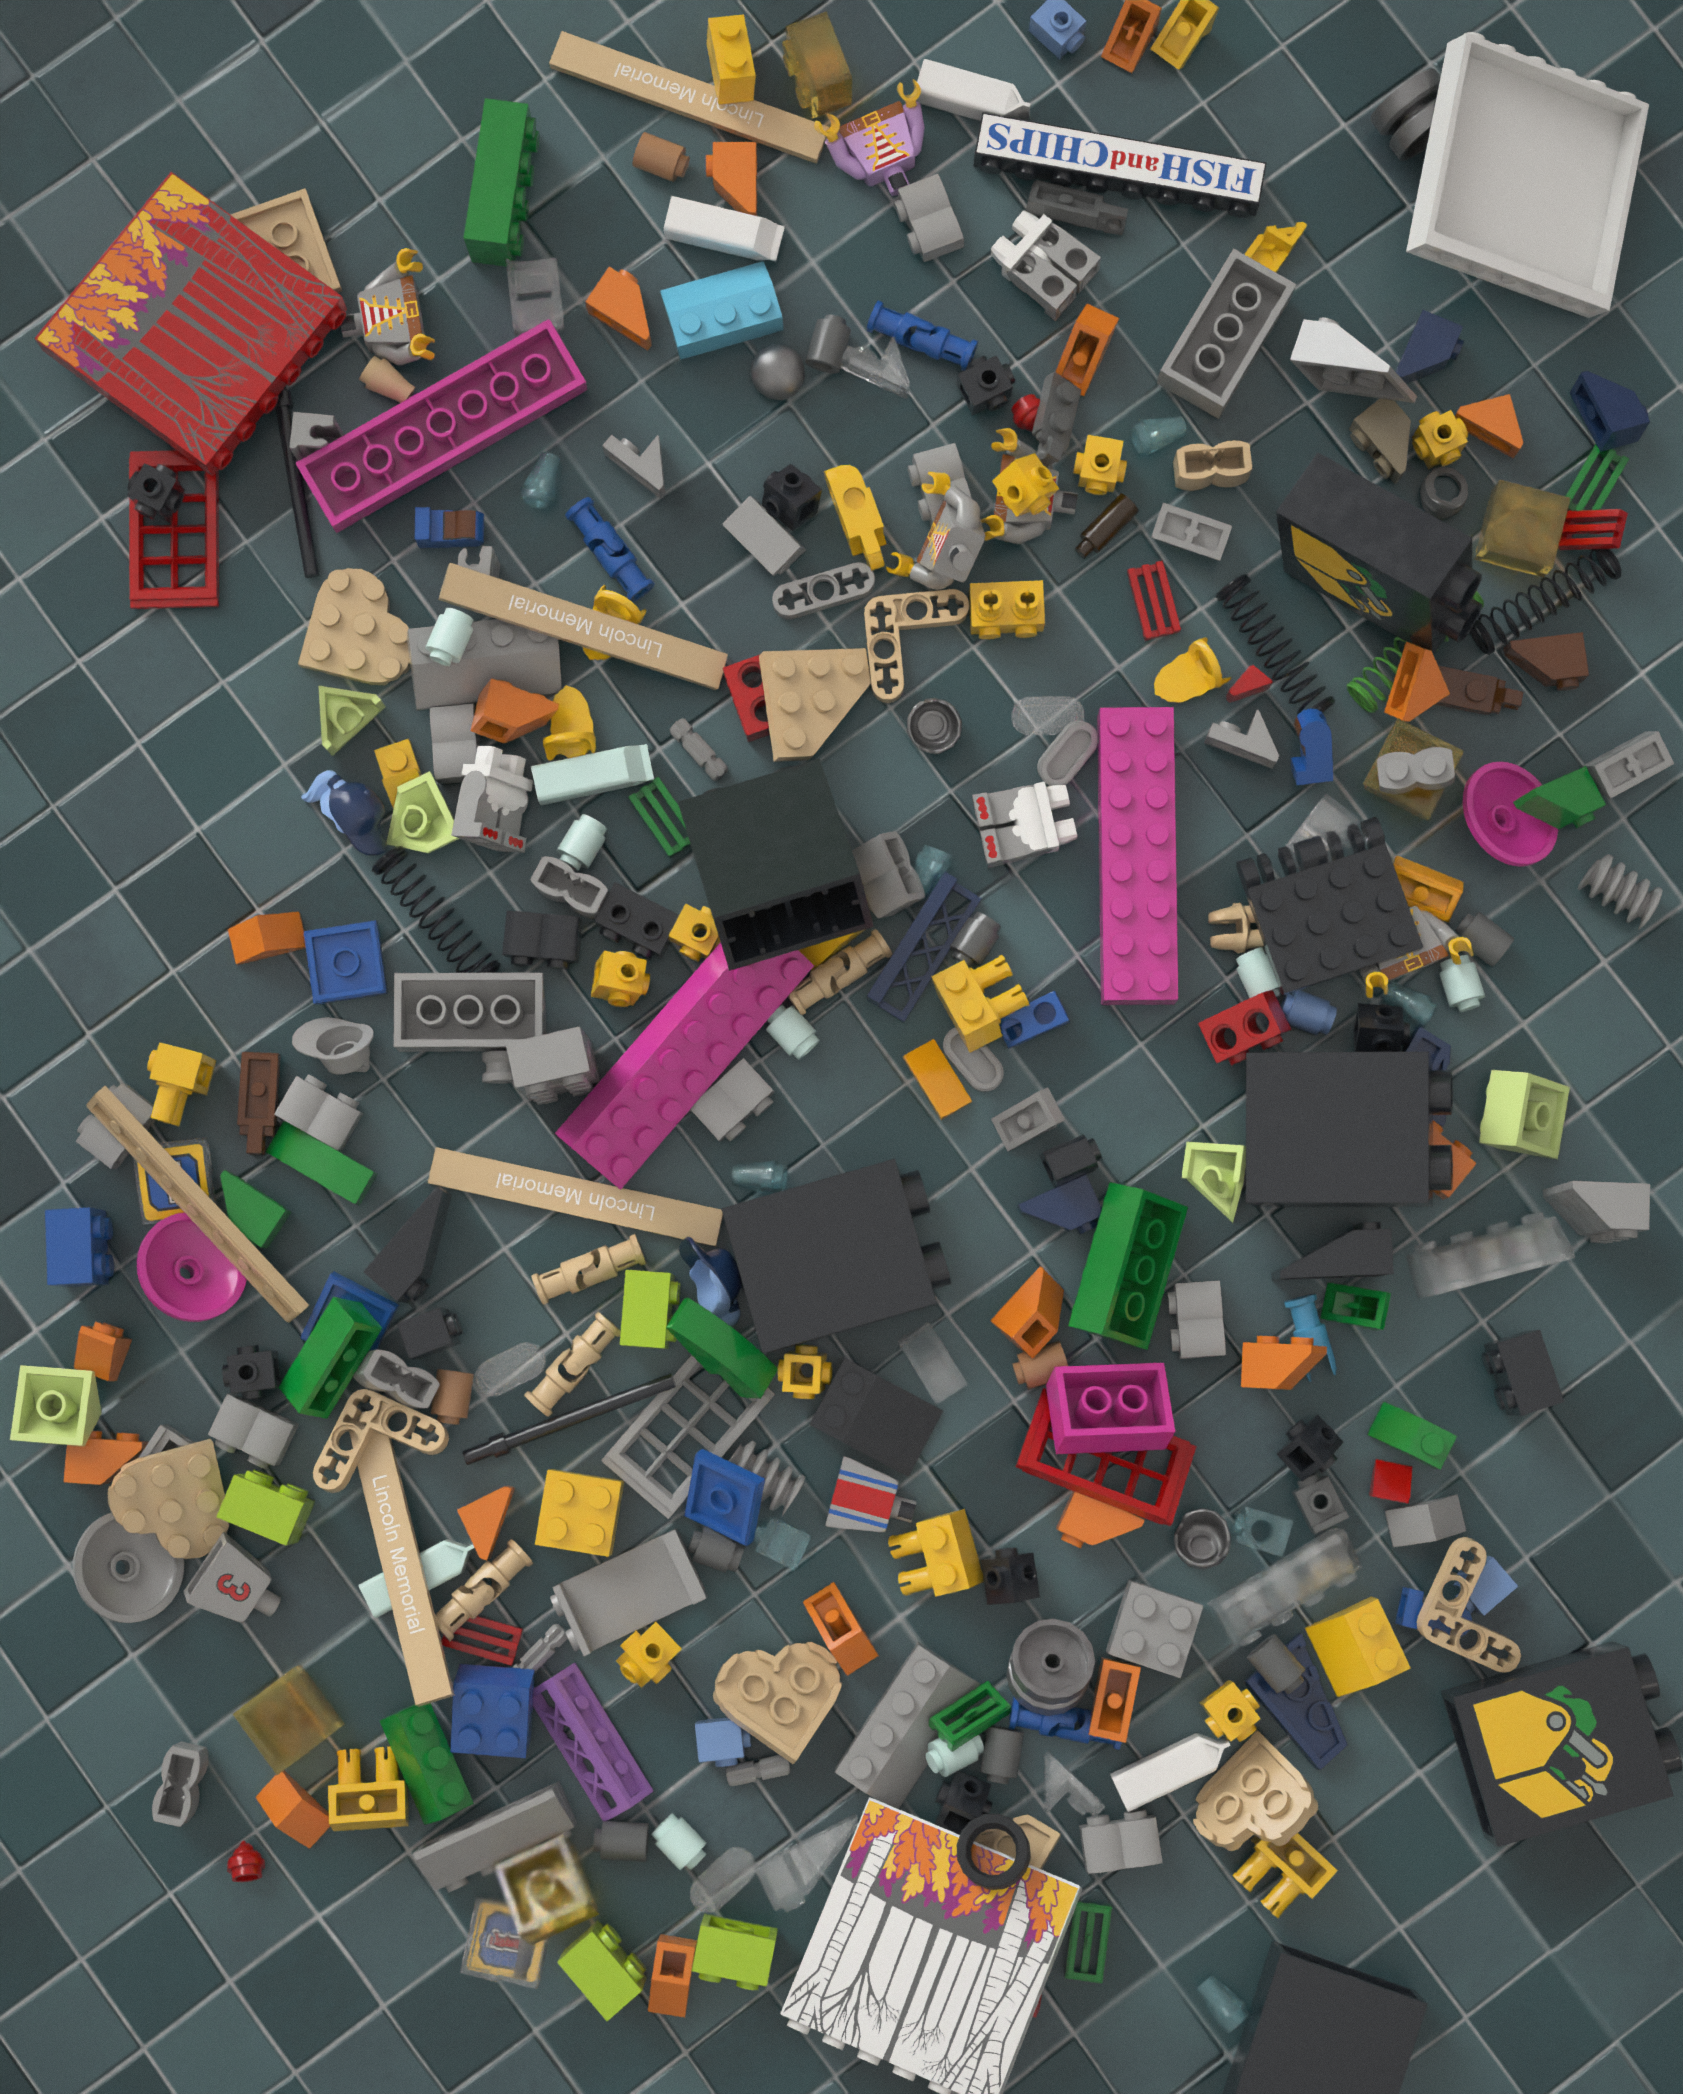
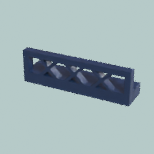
[867,872,982,1023]

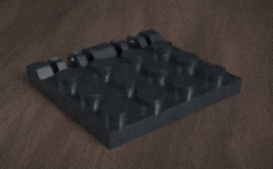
[1236,817,1423,996]

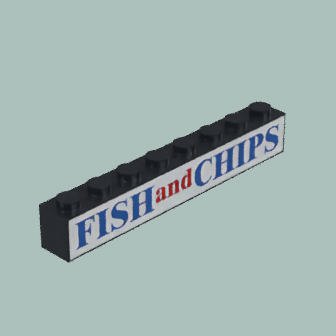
[973,112,1267,218]

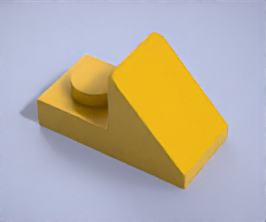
[1150,0,1219,70]
[374,738,422,809]

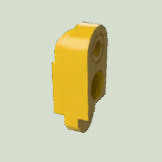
[824,465,887,571]

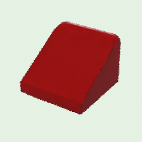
[1226,665,1273,703]
[1369,1459,1413,1504]

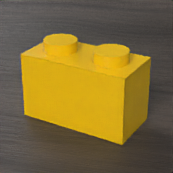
[706,14,756,105]

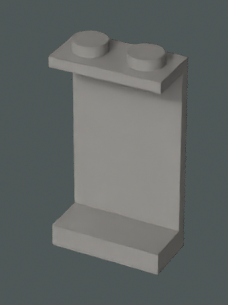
[550,1528,708,1656]

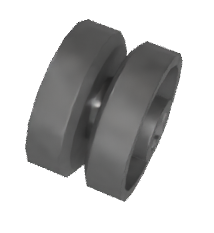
[1370,68,1441,161]
[1006,1619,1095,1716]

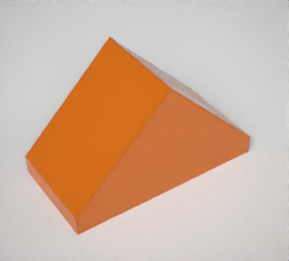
[1101,0,1162,73]
[1455,394,1524,458]
[1384,642,1450,722]
[228,912,306,965]
[457,1485,515,1560]
[255,1769,330,1849]

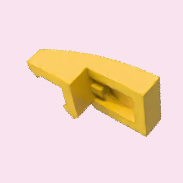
[1244,222,1307,273]

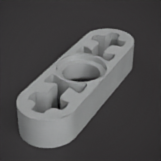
[772,562,875,619]

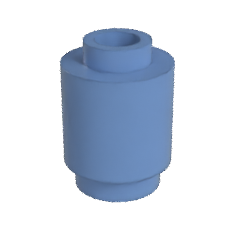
[1281,990,1337,1035]

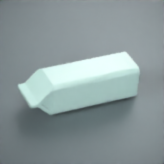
[531,744,654,805]
[359,1539,475,1618]

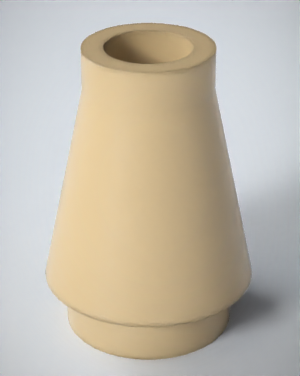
[359,356,416,403]

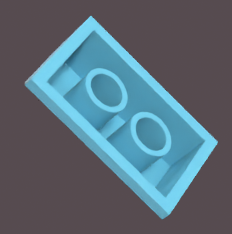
[660,261,784,360]

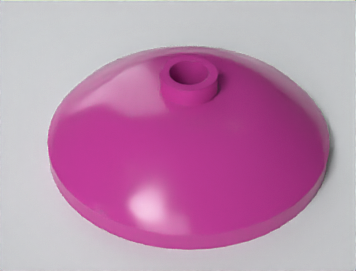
[1463,762,1558,867]
[137,1212,247,1322]

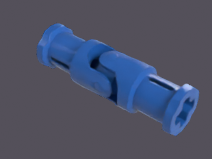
[867,300,978,371]
[565,497,655,602]
[1008,1696,1122,1750]

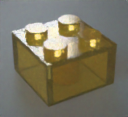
[782,11,852,119]
[1474,479,1571,577]
[1363,718,1464,822]
[233,1664,345,1775]
[494,1834,600,1946]

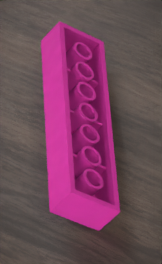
[296,319,587,533]
[1097,707,1178,1005]
[555,942,814,1190]

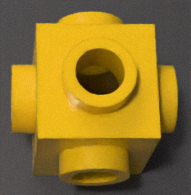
[1412,410,1468,469]
[1073,435,1127,495]
[992,453,1059,517]
[669,904,720,962]
[591,951,650,1007]
[778,1345,833,1399]
[616,1622,682,1688]
[1199,1680,1261,1742]

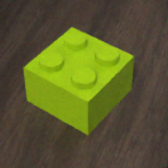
[620,1270,681,1349]
[216,1469,315,1546]
[692,1914,778,1990]
[557,1920,647,2021]

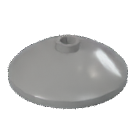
[73,1512,184,1623]

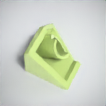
[318,686,386,756]
[386,771,459,853]
[1182,1142,1246,1223]

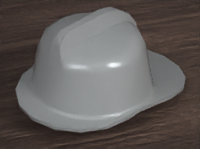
[292,1017,374,1075]

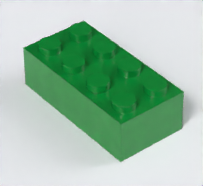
[463,98,540,268]
[1068,1182,1188,1350]

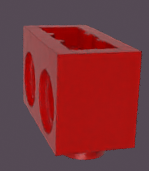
[722,655,770,742]
[1198,990,1291,1066]

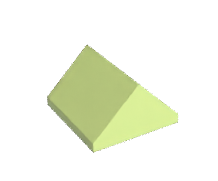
[10,1365,102,1446]

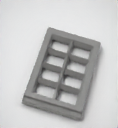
[601,1355,775,1519]

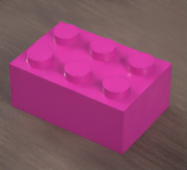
[1046,1363,1175,1454]

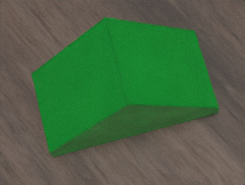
[1320,1283,1391,1331]

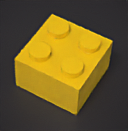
[535,1469,624,1557]

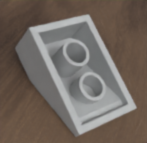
[1290,318,1417,403]

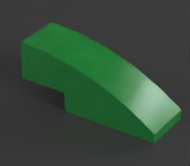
[266,1120,378,1206]
[666,1298,778,1399]

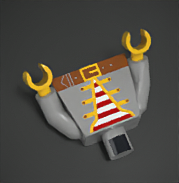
[341,248,435,366]
[980,428,1078,544]
[886,472,985,590]
[1359,906,1474,998]

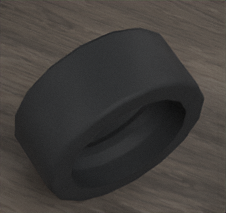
[956,1814,1031,1890]

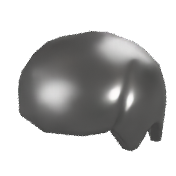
[751,344,805,400]
[907,698,962,754]
[1174,1508,1231,1570]

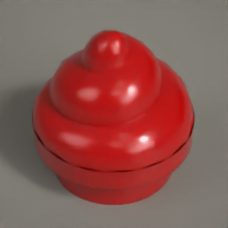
[1011,394,1040,432]
[227,1841,265,1882]

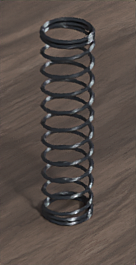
[1470,549,1622,655]
[1215,574,1336,715]
[372,846,501,973]

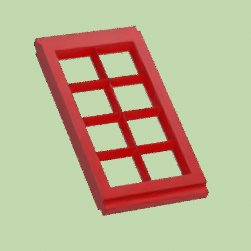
[129,450,219,609]
[1016,1388,1197,1526]

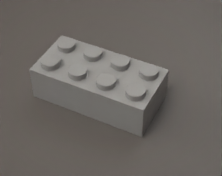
[1157,248,1297,419]
[505,1026,601,1105]

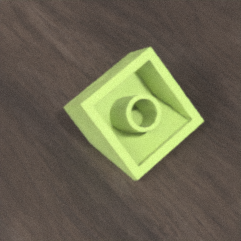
[1479,1070,1570,1159]

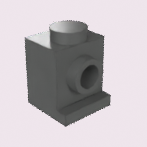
[1292,1473,1349,1534]

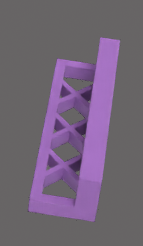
[533,1663,653,1821]

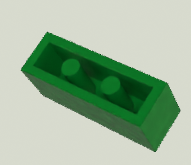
[278,1296,382,1419]
[380,1703,474,1825]

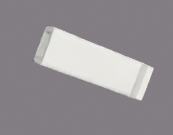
[916,59,1031,121]
[664,196,785,262]
[1110,1733,1231,1812]

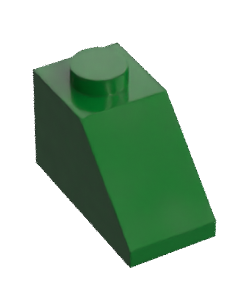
[1513,766,1606,829]
[220,1170,292,1249]
[1367,1402,1457,1470]

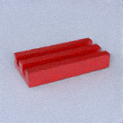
[1554,509,1628,550]
[1127,560,1181,641]
[441,1615,523,1666]

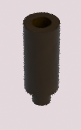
[1075,493,1139,559]

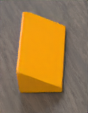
[1393,856,1464,923]
[903,1039,972,1120]

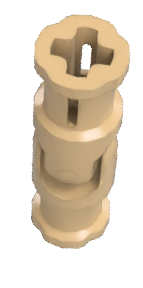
[788,929,893,1015]
[531,1234,647,1305]
[524,1311,621,1417]
[435,1539,533,1641]

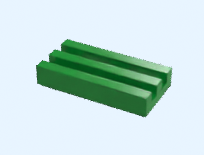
[1560,444,1629,523]
[628,777,690,858]
[928,1681,1011,1752]
[1064,1901,1112,1983]

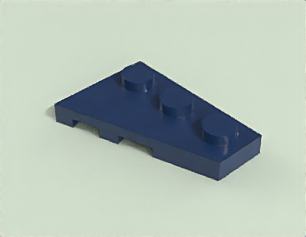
[1244,1633,1348,1770]

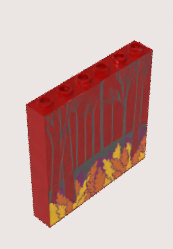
[34,172,347,477]

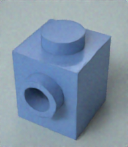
[1029,0,1086,60]
[1453,1556,1518,1616]
[695,1717,751,1767]

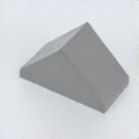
[1384,1494,1466,1547]

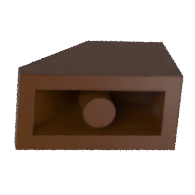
[1504,632,1589,691]

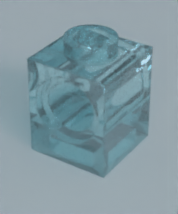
[1232,1507,1293,1557]
[754,1516,812,1571]

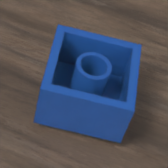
[45,1207,114,1287]
[450,1664,535,1758]

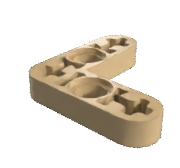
[864,589,969,703]
[313,1389,449,1493]
[1416,1537,1521,1673]

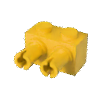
[969,580,1045,639]
[931,955,1030,1053]
[147,1042,216,1126]
[888,1509,984,1597]
[328,1746,409,1831]
[1232,1833,1338,1918]

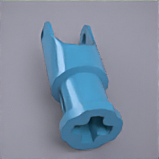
[1284,1293,1337,1382]

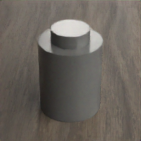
[805,315,851,374]
[1455,912,1515,967]
[1247,1634,1305,1694]
[980,1726,1024,1784]
[594,1821,649,1862]

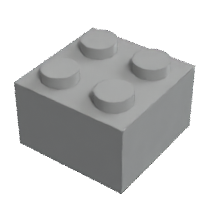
[1106,1579,1203,1678]

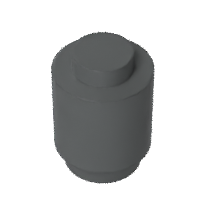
[950,911,1001,968]
[687,1526,745,1573]

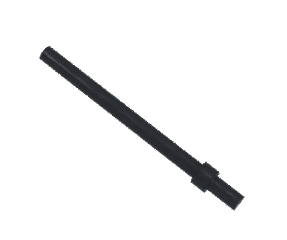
[273,386,319,578]
[463,1373,676,1465]

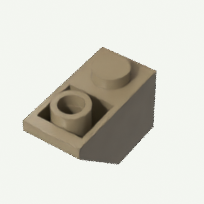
[1349,398,1411,484]

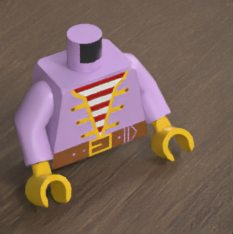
[814,79,925,196]

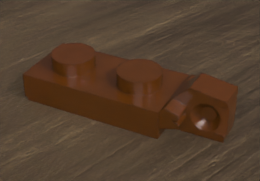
[1435,665,1524,715]
[237,1052,281,1155]

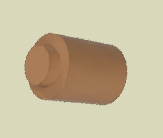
[632,132,690,182]
[1012,1341,1068,1390]
[431,1369,474,1425]

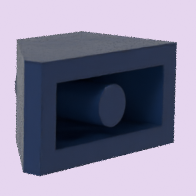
[1395,310,1464,384]
[1570,371,1650,452]
[1017,1174,1102,1235]

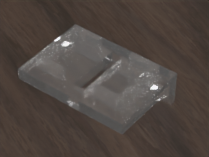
[506,258,565,335]

